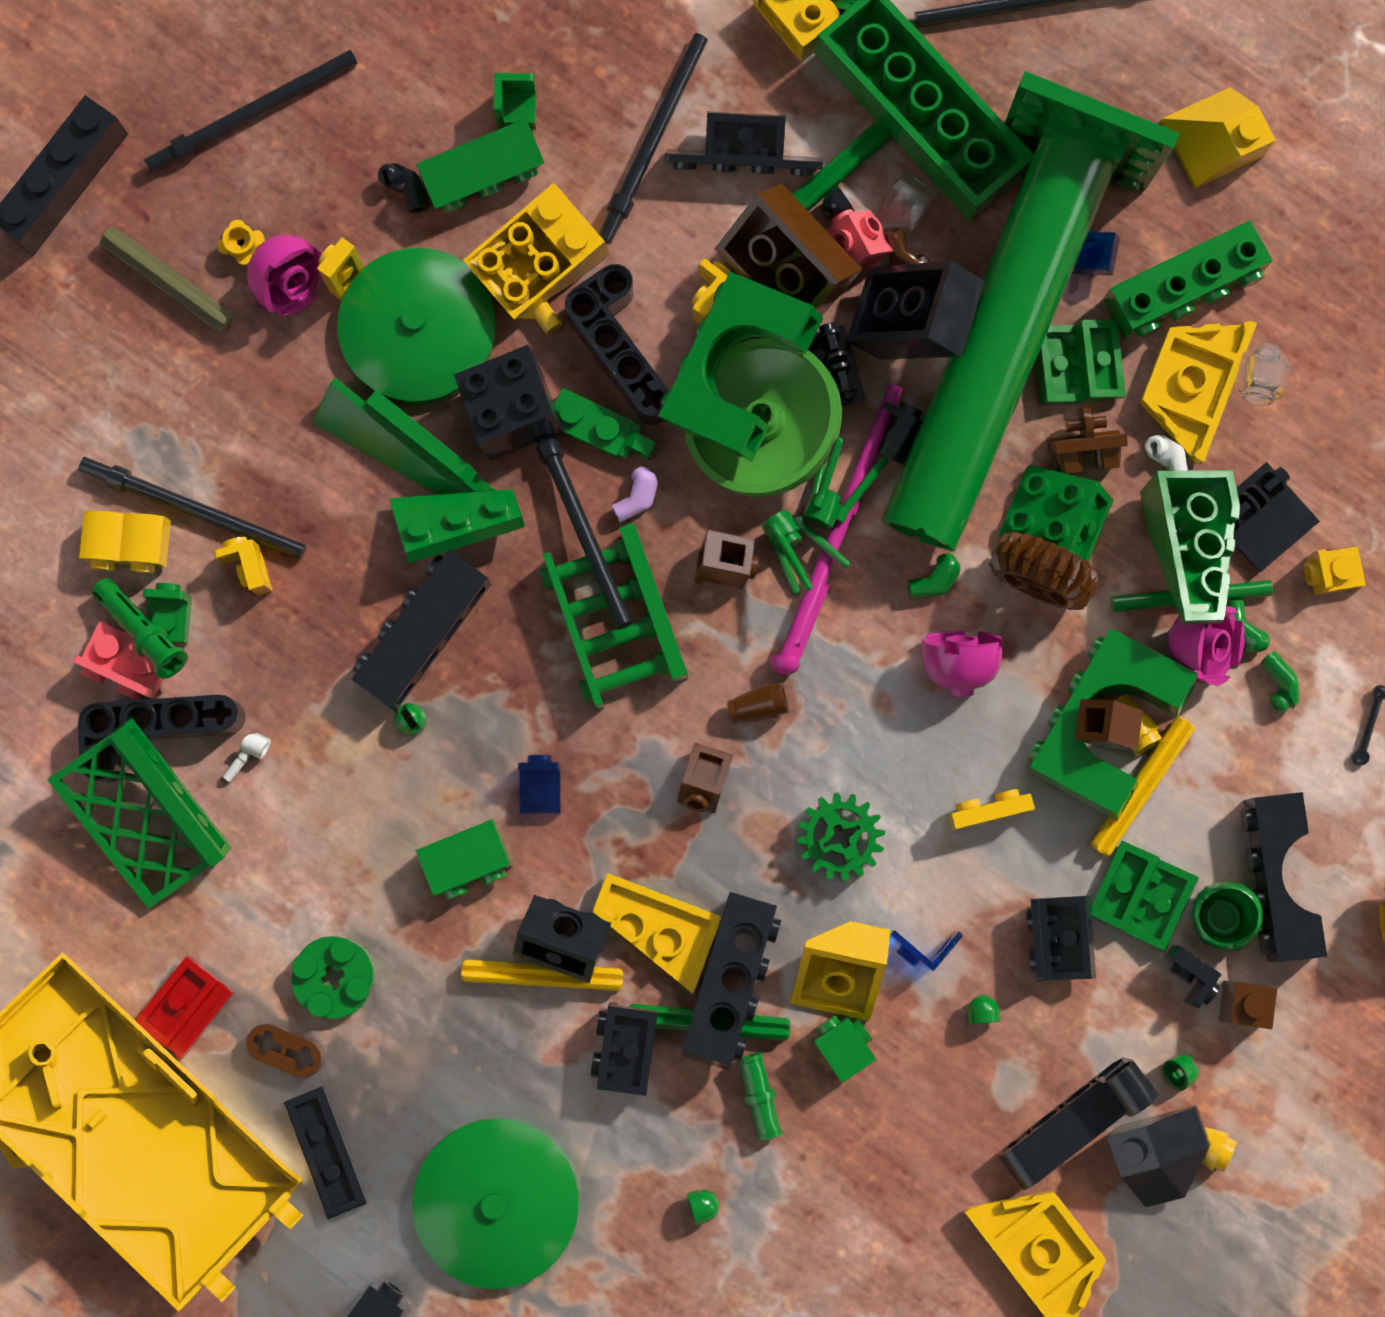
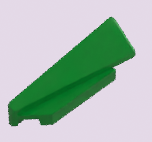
[313,378,495,495]

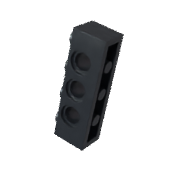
[682,892,782,1071]

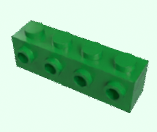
[1103,220,1273,340]

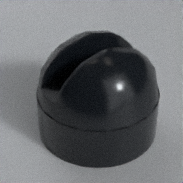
[822,186,855,221]

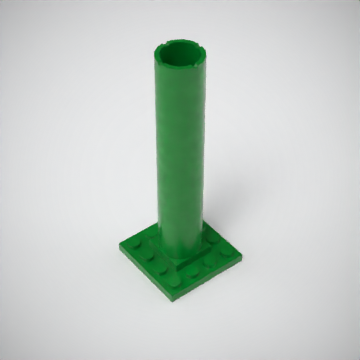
[881,71,1180,552]

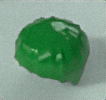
[1190,881,1263,952]

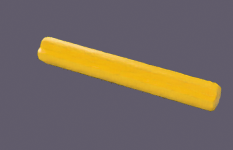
[1090,717,1195,857]
[461,960,624,991]

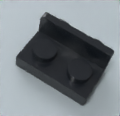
[591,1002,658,1096]

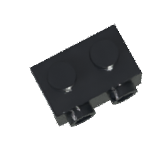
[1026,896,1096,982]

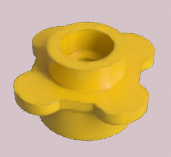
[217,220,265,266]

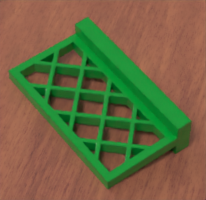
[47,718,231,909]

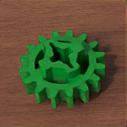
[796,792,885,882]

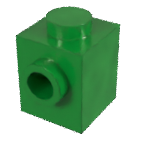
[812,1015,877,1083]

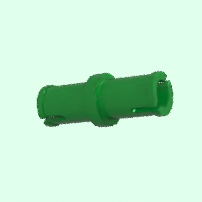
[737,1052,783,1141]

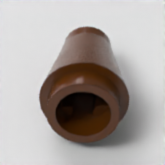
[727,681,790,724]

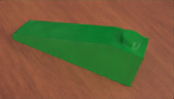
[1140,470,1240,624]

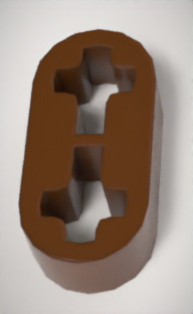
[246,1023,325,1077]

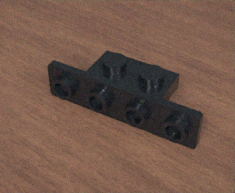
[665,111,823,176]

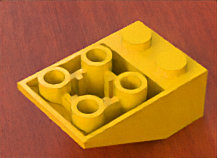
[463,183,610,320]

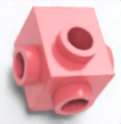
[827,209,893,273]

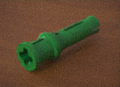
[91,578,188,679]

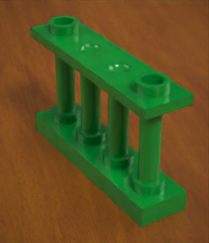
[539,523,688,710]

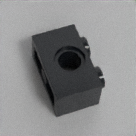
[512,894,611,984]

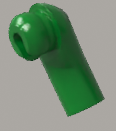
[908,553,961,599]
[1226,600,1270,653]
[1260,651,1300,713]

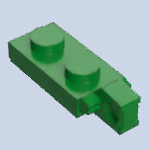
[554,388,656,461]

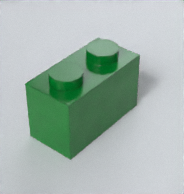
[415,819,513,901]

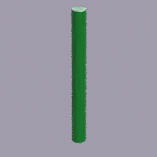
[1110,580,1273,612]

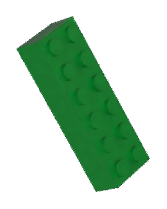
[815,0,1034,223]

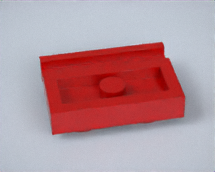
[135,956,236,1059]

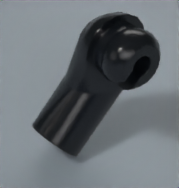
[378,163,428,213]

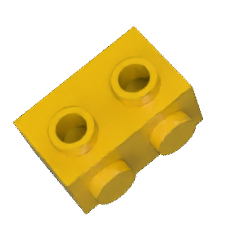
[753,0,840,62]

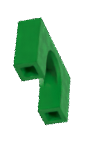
[658,272,823,462]
[1028,628,1198,822]

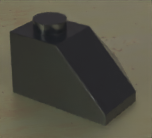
[1107,1105,1211,1207]

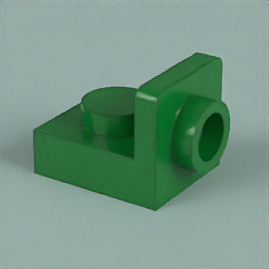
[143,583,192,644]

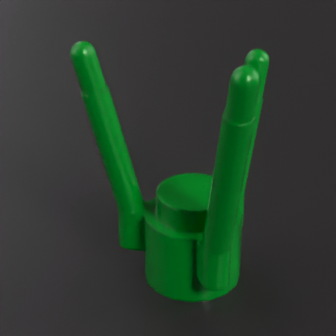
[803,437,889,529]
[762,510,850,594]

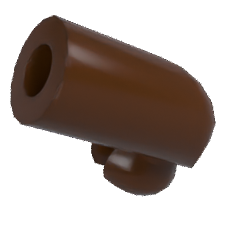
[885,227,930,266]

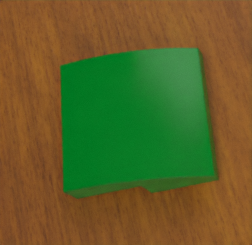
[1035,320,1126,406]
[1091,841,1199,952]

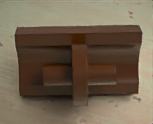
[1047,406,1128,474]

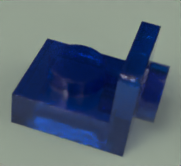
[518,755,561,814]

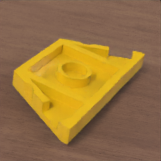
[1139,321,1257,465]
[963,1190,1106,1317]

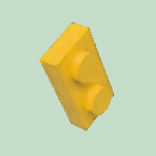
[317,237,364,301]
[947,789,1035,831]

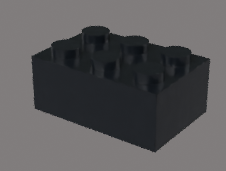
[846,261,985,360]

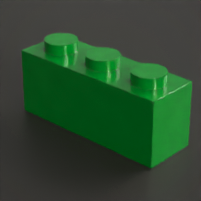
[415,118,545,213]

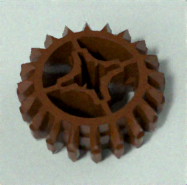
[989,532,1099,610]

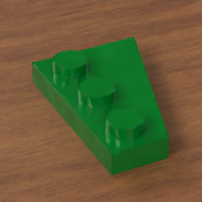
[389,489,525,563]

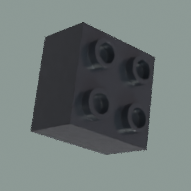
[454,345,564,461]

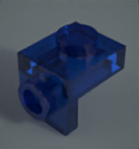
[1072,231,1120,276]

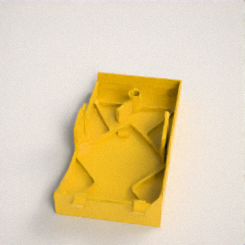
[0,952,304,1314]

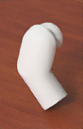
[1145,435,1188,471]

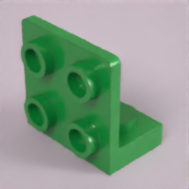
[999,465,1114,562]

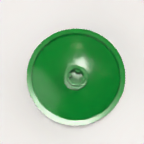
[337,248,497,405]
[412,1118,579,1289]

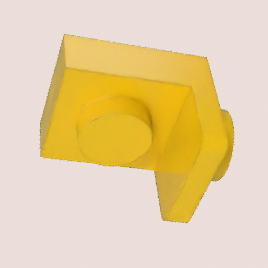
[691,258,730,324]
[214,537,273,596]
[1304,546,1366,595]

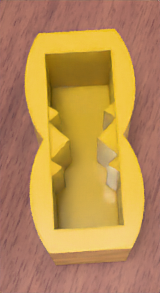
[79,511,171,575]

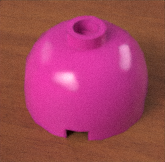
[247,234,325,316]
[1167,606,1245,686]
[921,630,1002,697]

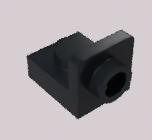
[880,400,923,465]
[1163,945,1222,1008]

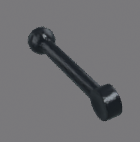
[1351,685,1385,765]

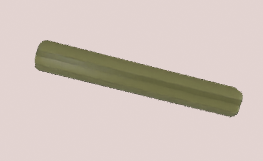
[100,227,233,332]

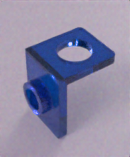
[890,930,963,971]

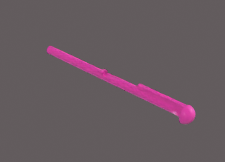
[770,384,903,676]

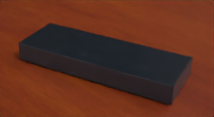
[284,1085,369,1219]

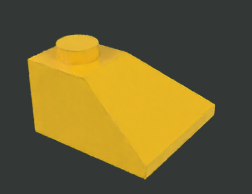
[1160,87,1276,189]
[790,921,891,1021]

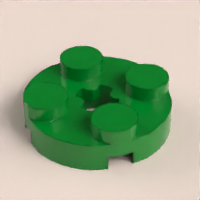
[291,936,376,1019]

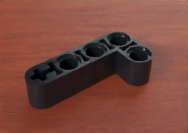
[565,264,668,425]
[78,695,246,783]
[998,1057,1159,1190]

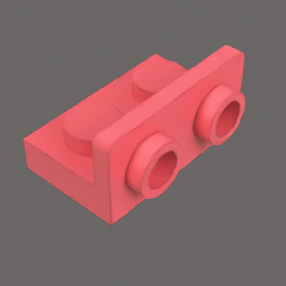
[72,621,164,700]

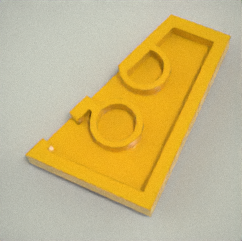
[593,873,722,994]

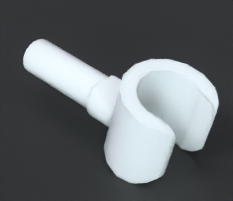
[222,733,271,782]

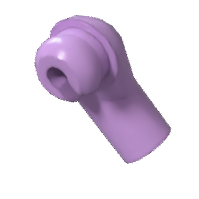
[611,467,658,523]

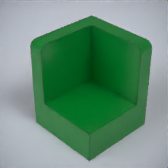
[493,73,537,129]

